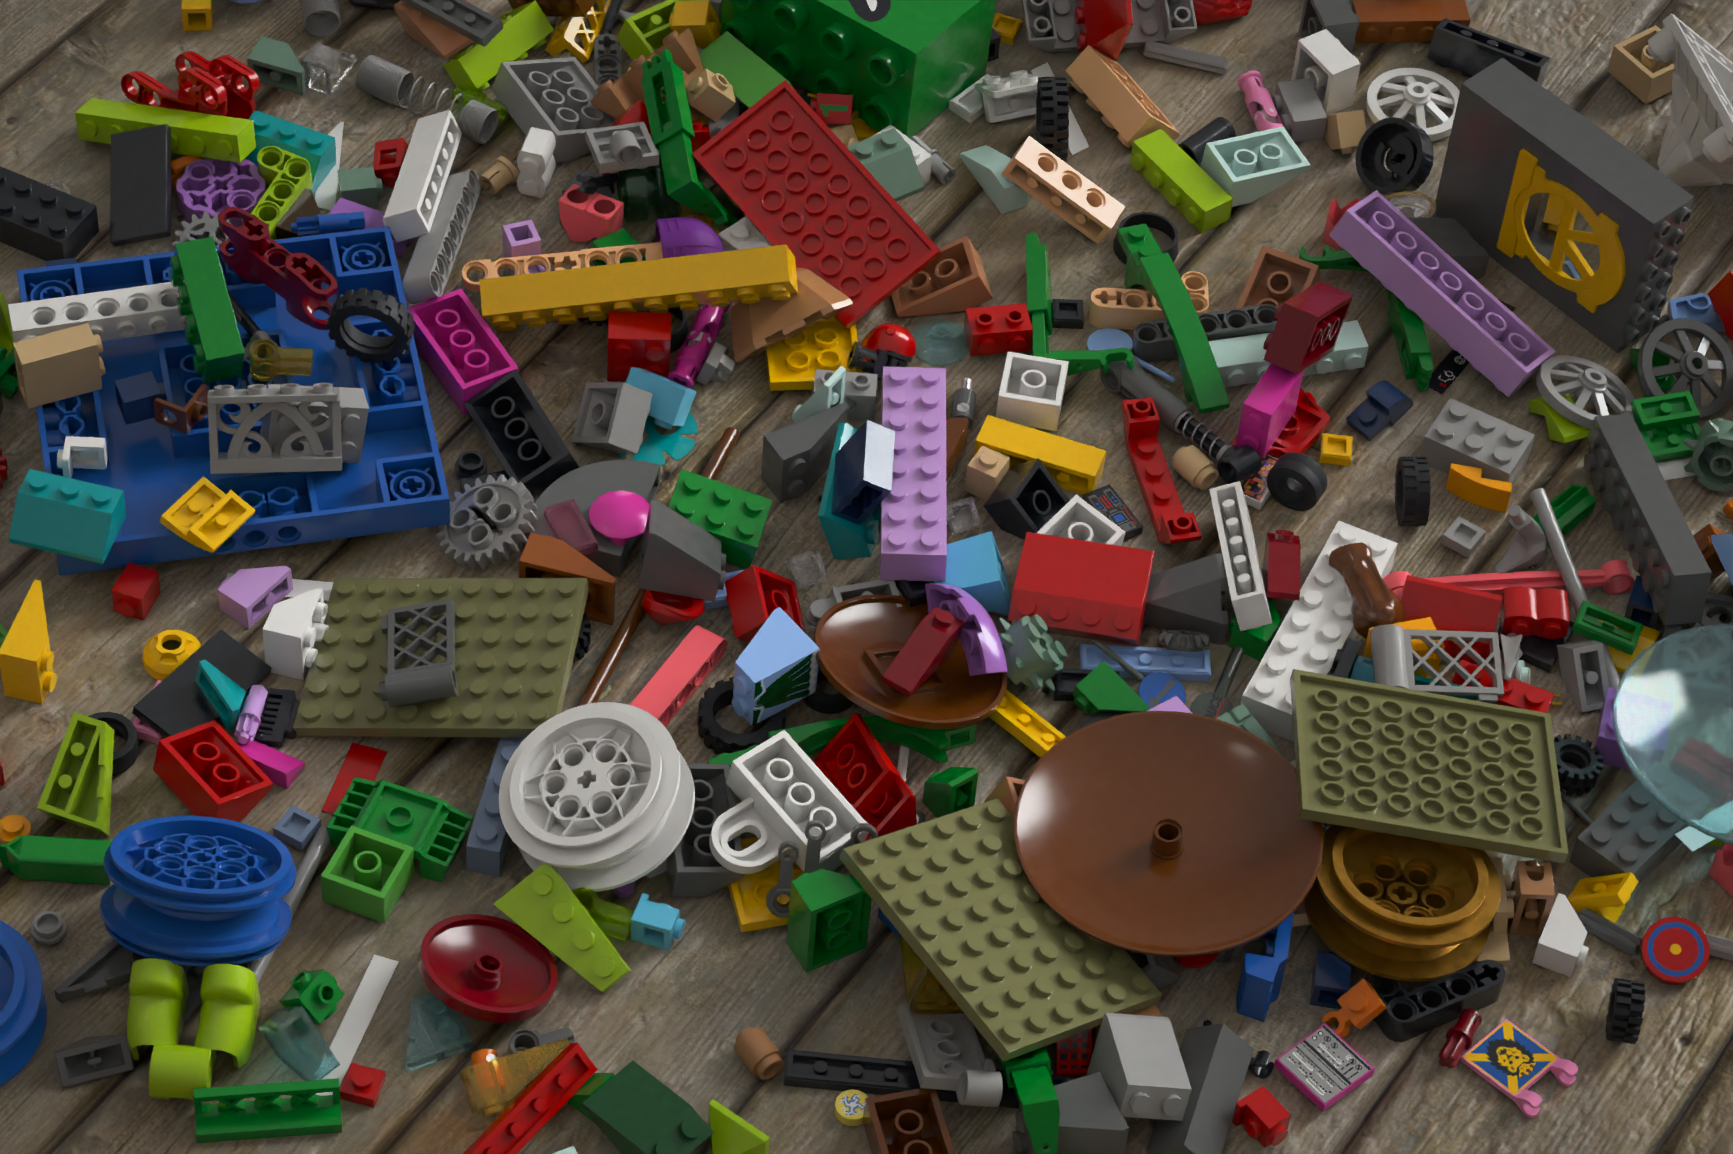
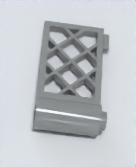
[1370,624,1504,703]

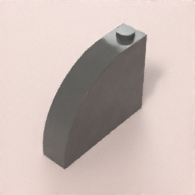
[522,460,660,577]

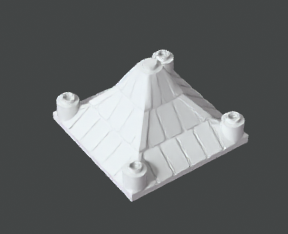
[1647,13,1733,187]

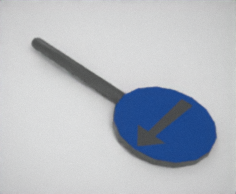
[1094,639,1186,709]

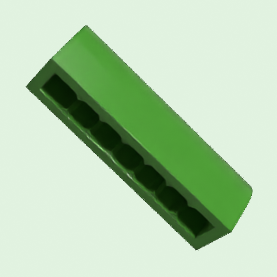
[699,31,794,109]

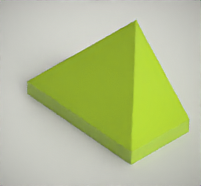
[708,1099,770,1154]

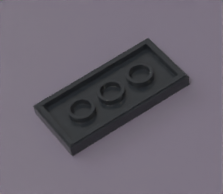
[110,124,171,247]
[132,629,272,738]

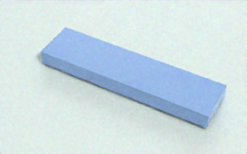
[1079,644,1211,682]

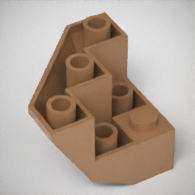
[590,28,704,119]

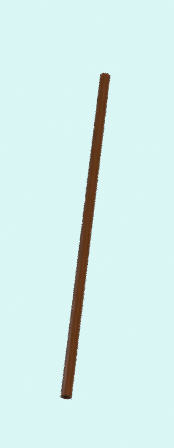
[576,427,740,707]

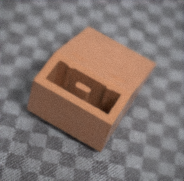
[393,0,475,59]

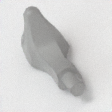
[1495,505,1548,573]

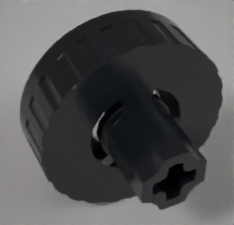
[1355,117,1434,197]

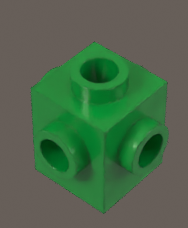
[279,969,345,1027]

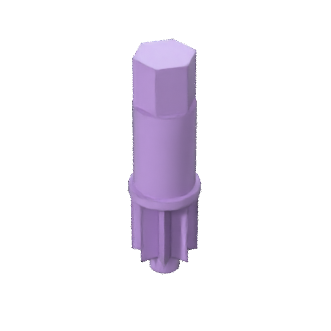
[233,685,268,745]

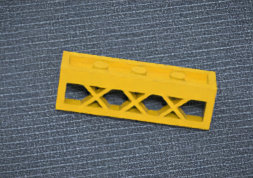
[545,0,610,63]

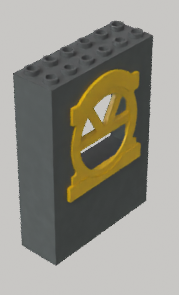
[1433,58,1694,353]

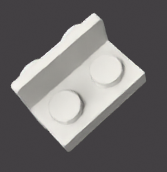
[975,70,1039,123]

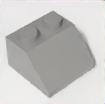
[571,382,653,454]

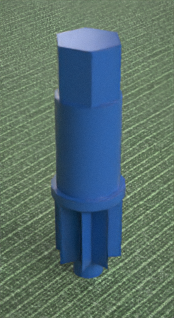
[290,211,365,236]

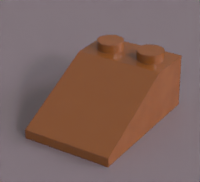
[519,533,616,626]

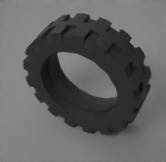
[326,288,415,364]
[697,677,786,755]

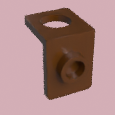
[153,384,208,434]

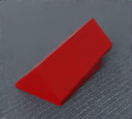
[814,712,917,841]

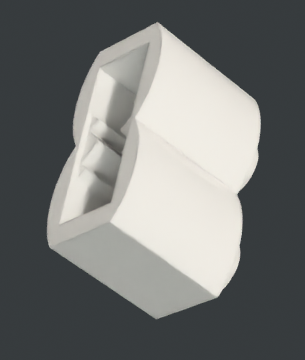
[517,127,556,198]

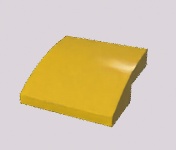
[159,476,256,553]

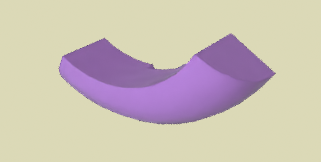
[925,583,1008,676]

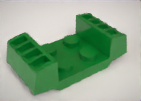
[326,777,474,882]

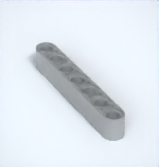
[402,169,481,304]

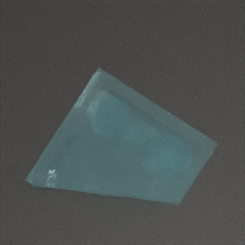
[406,993,472,1072]

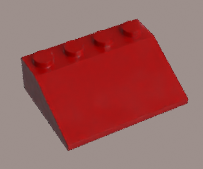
[1074,0,1133,61]
[1008,532,1155,647]

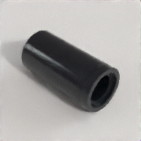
[1178,117,1236,165]

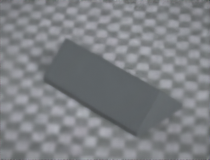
[1146,1023,1254,1154]

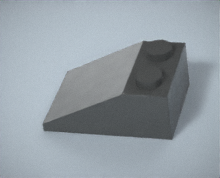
[761,402,849,503]

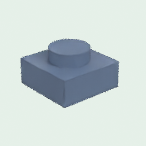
[273,805,321,850]

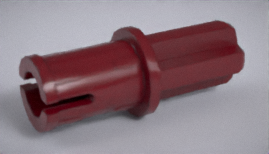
[1439,1008,1482,1069]

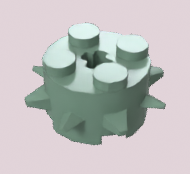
[1683,418,1733,492]
[998,614,1067,692]

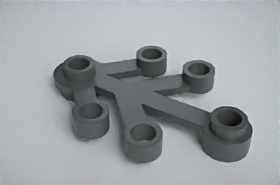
[766,820,878,918]

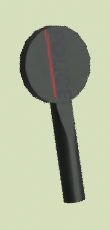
[1190,647,1244,719]

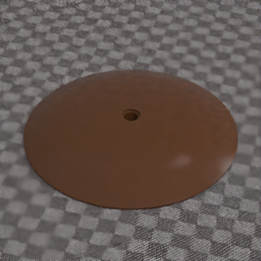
[1014,711,1324,957]

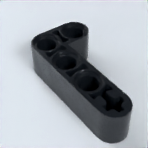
[1369,960,1505,1042]

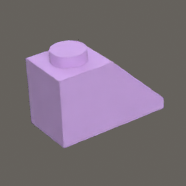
[217,566,293,629]

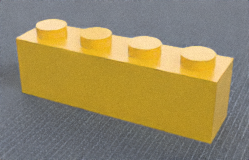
[974,415,1106,495]

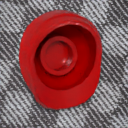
[860,323,916,362]
[641,590,705,625]

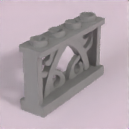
[207,383,342,474]

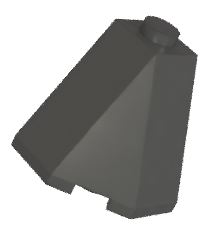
[1143,553,1229,645]

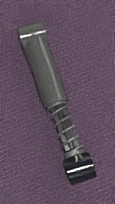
[1099,355,1262,484]

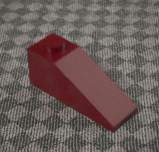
[1262,530,1301,601]
[881,607,964,697]

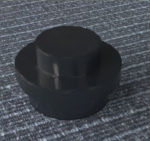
[455,451,487,478]

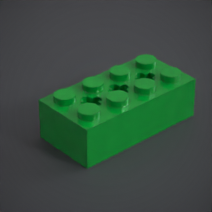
[169,236,245,384]

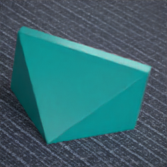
[195,659,247,731]

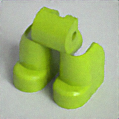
[126,958,260,1102]

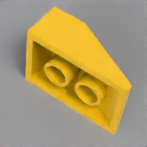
[0,579,57,704]

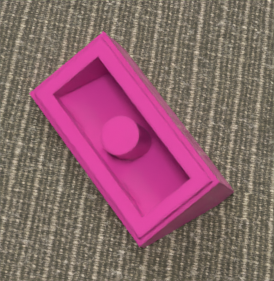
[237,740,305,789]

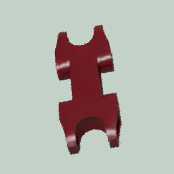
[218,207,338,331]

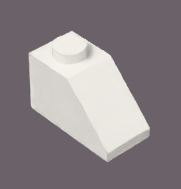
[1532,893,1589,977]

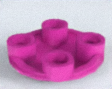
[588,490,650,545]

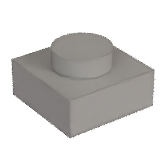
[1441,517,1486,558]

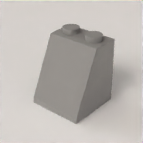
[1086,1013,1192,1121]

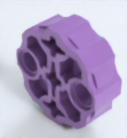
[176,158,266,238]

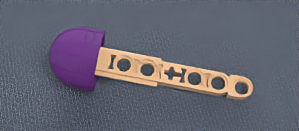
[462,217,724,292]

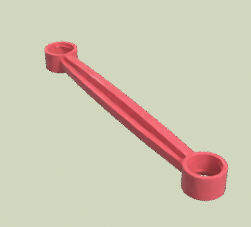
[1383,559,1634,601]

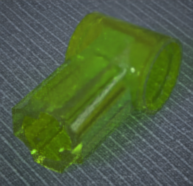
[572,887,634,941]

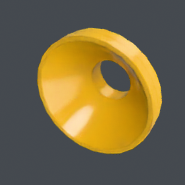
[142,629,201,681]

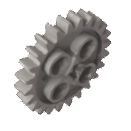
[436,474,538,570]

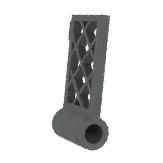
[379,599,458,707]

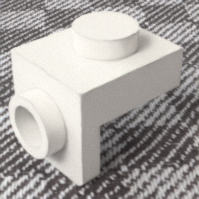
[57,436,108,478]

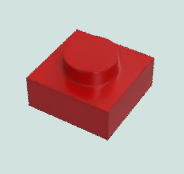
[340,1063,386,1108]

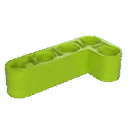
[251,146,313,240]

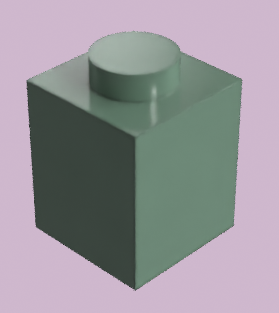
[337,167,383,209]

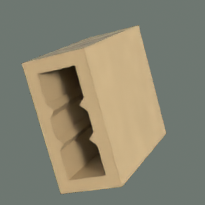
[13,323,106,409]

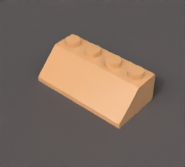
[1065,45,1181,148]

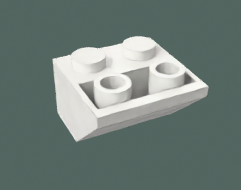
[263,588,329,680]

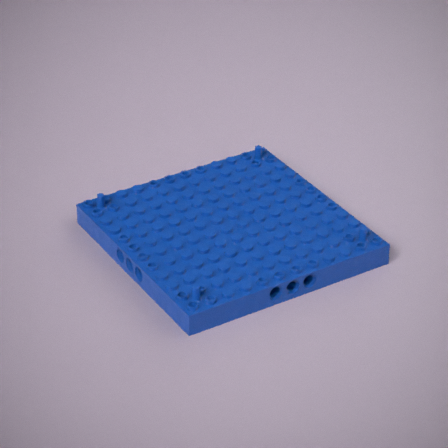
[17,226,450,576]

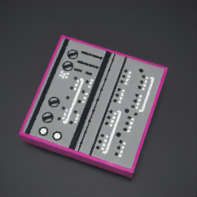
[1274,1023,1374,1112]

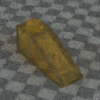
[460,1037,569,1116]

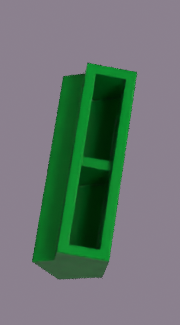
[1532,484,1597,549]

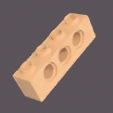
[1002,136,1125,244]

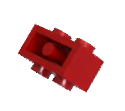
[963,303,1033,356]

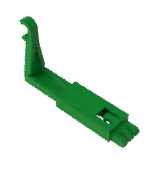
[641,48,739,227]
[1026,233,1135,376]
[1299,246,1434,392]
[997,1046,1060,1154]

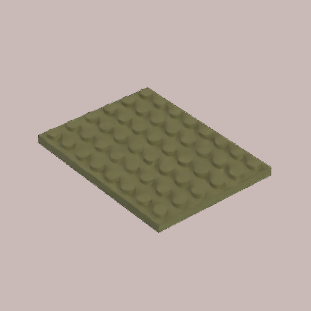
[293,578,590,737]
[1290,669,1569,863]
[839,798,1162,1062]

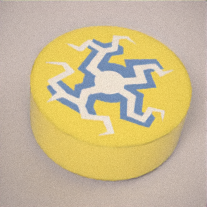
[834,1089,868,1126]

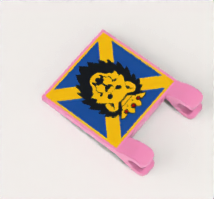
[1460,1019,1578,1118]

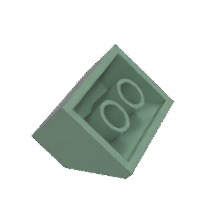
[847,128,924,202]

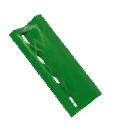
[193,1078,342,1143]

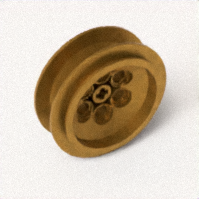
[1304,824,1501,982]

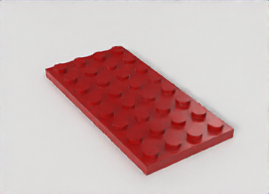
[692,80,941,330]

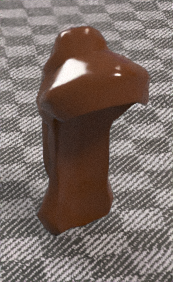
[1328,543,1405,639]

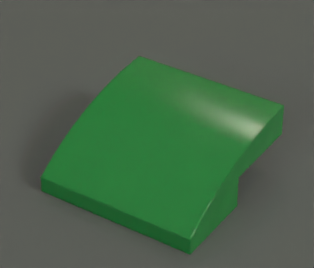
[1631,390,1701,462]

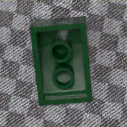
[580,1061,714,1154]

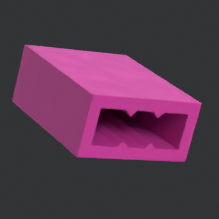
[1236,363,1304,458]

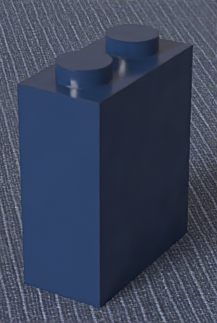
[831,420,895,525]

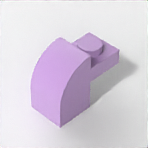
[502,219,546,276]

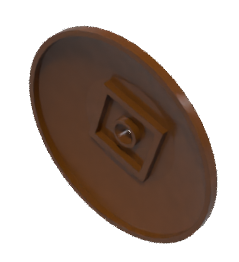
[813,594,1007,729]

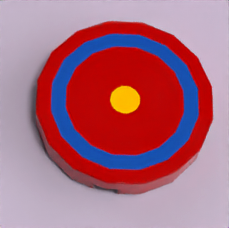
[1640,916,1710,986]

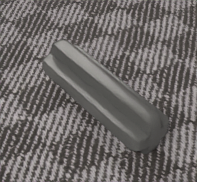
[1578,908,1642,955]

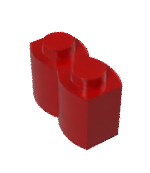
[1500,586,1570,639]

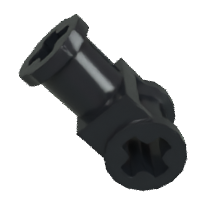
[847,341,912,381]

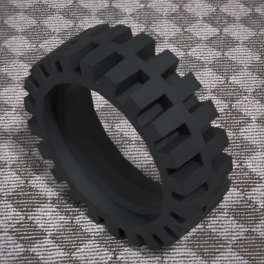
[1036,77,1069,162]

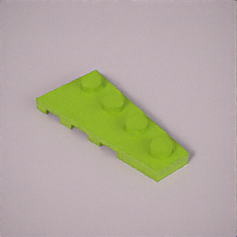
[493,863,632,993]

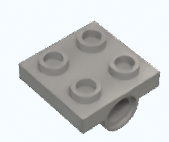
[585,122,659,174]

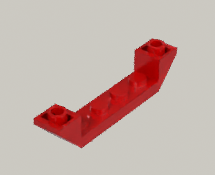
[1122,397,1202,544]

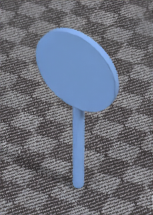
[1087,328,1175,383]

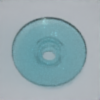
[911,319,969,366]

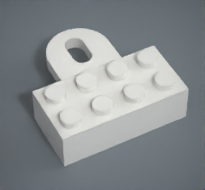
[709,730,868,874]

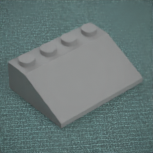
[492,57,616,163]

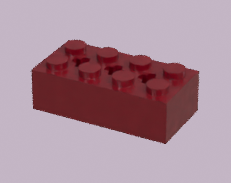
[1263,281,1353,374]

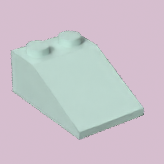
[1200,126,1310,207]

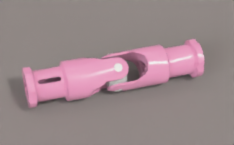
[1237,70,1284,132]

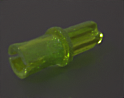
[451,85,507,121]

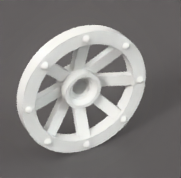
[1366,68,1460,142]

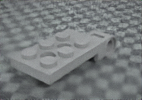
[898,1004,1003,1108]

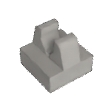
[696,342,736,386]

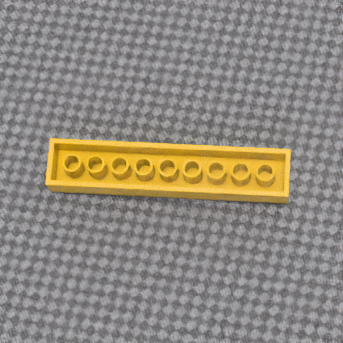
[479,244,798,331]

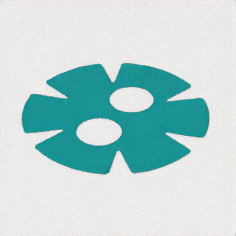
[616,412,698,465]

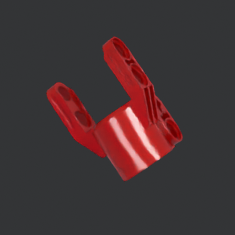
[121,51,260,119]

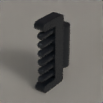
[254,688,300,748]

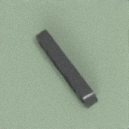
[594,33,622,87]

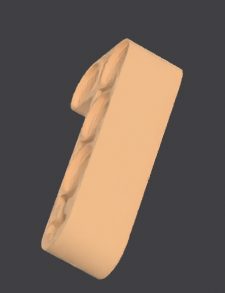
[1088,271,1209,330]

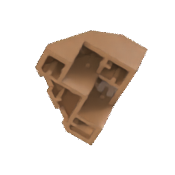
[731,268,853,363]

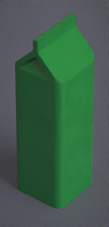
[0,835,112,885]

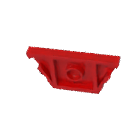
[1231,387,1330,459]

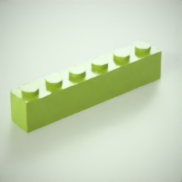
[75,98,256,163]

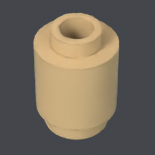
[1172,445,1219,490]

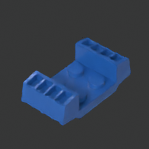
[1236,912,1294,1022]

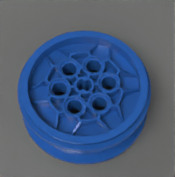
[100,816,296,967]

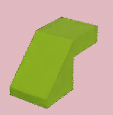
[1528,395,1590,443]

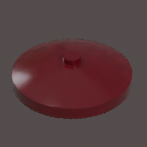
[418,914,558,1023]

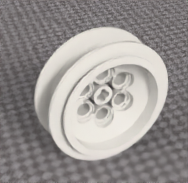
[499,702,695,892]

